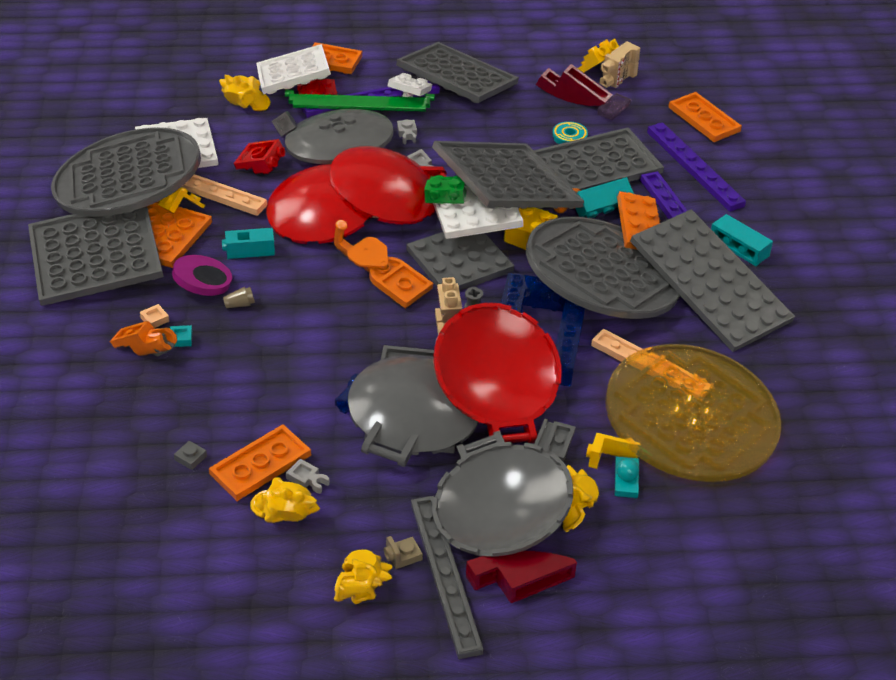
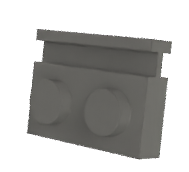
[535,419,576,462]

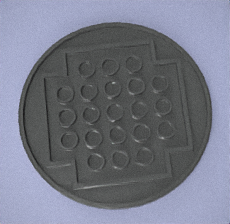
[51,127,201,217]
[526,217,680,319]

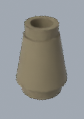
[223,286,255,309]

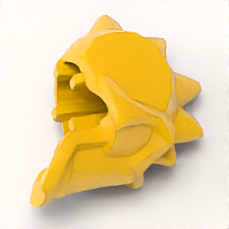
[219,75,271,111]
[563,465,599,532]
[250,477,320,523]
[334,550,393,604]

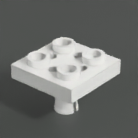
[388,73,432,97]

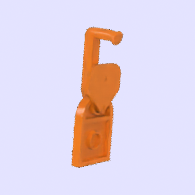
[334,220,433,309]

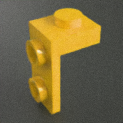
[158,187,205,213]
[586,433,641,469]

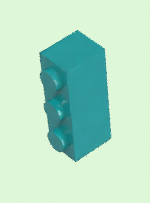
[576,177,634,218]
[711,214,773,266]

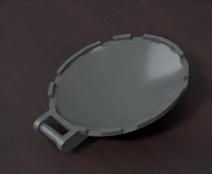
[348,355,479,467]
[432,430,573,556]

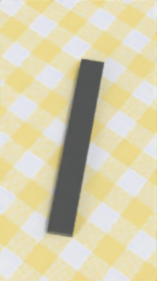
[411,496,483,659]

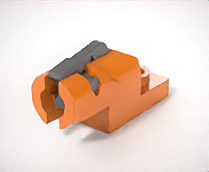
[110,321,177,357]

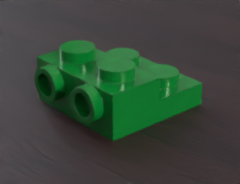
[424,175,468,204]

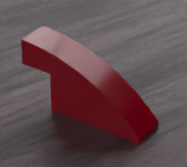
[536,64,613,106]
[466,551,577,603]

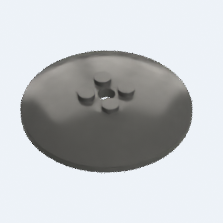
[285,109,393,164]

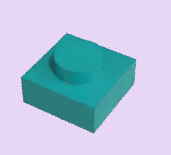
[170,325,192,347]

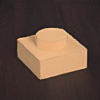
[140,304,169,328]

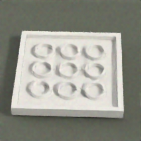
[256,44,331,94]
[135,118,218,168]
[433,187,524,239]

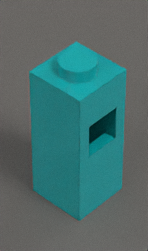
[222,228,275,259]

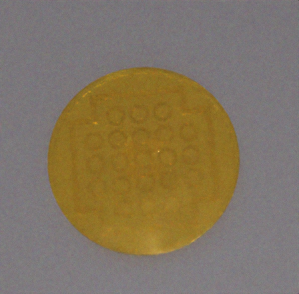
[605,344,781,482]

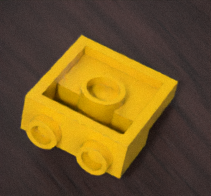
[577,39,619,73]

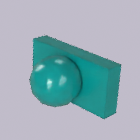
[614,456,639,498]

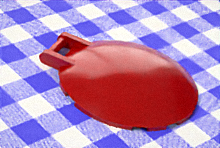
[329,146,447,224]
[266,164,373,244]
[433,303,562,443]

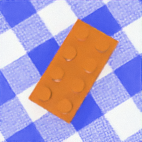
[668,92,742,142]
[617,191,660,250]
[209,424,311,501]

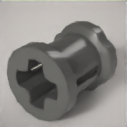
[464,287,483,308]

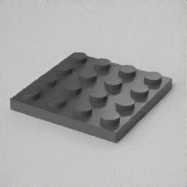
[406,232,514,291]

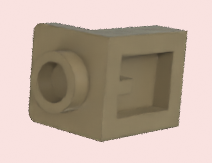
[384,536,423,569]

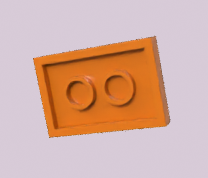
[312,42,362,74]

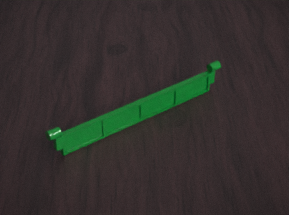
[285,90,434,112]

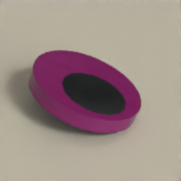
[172,255,232,296]

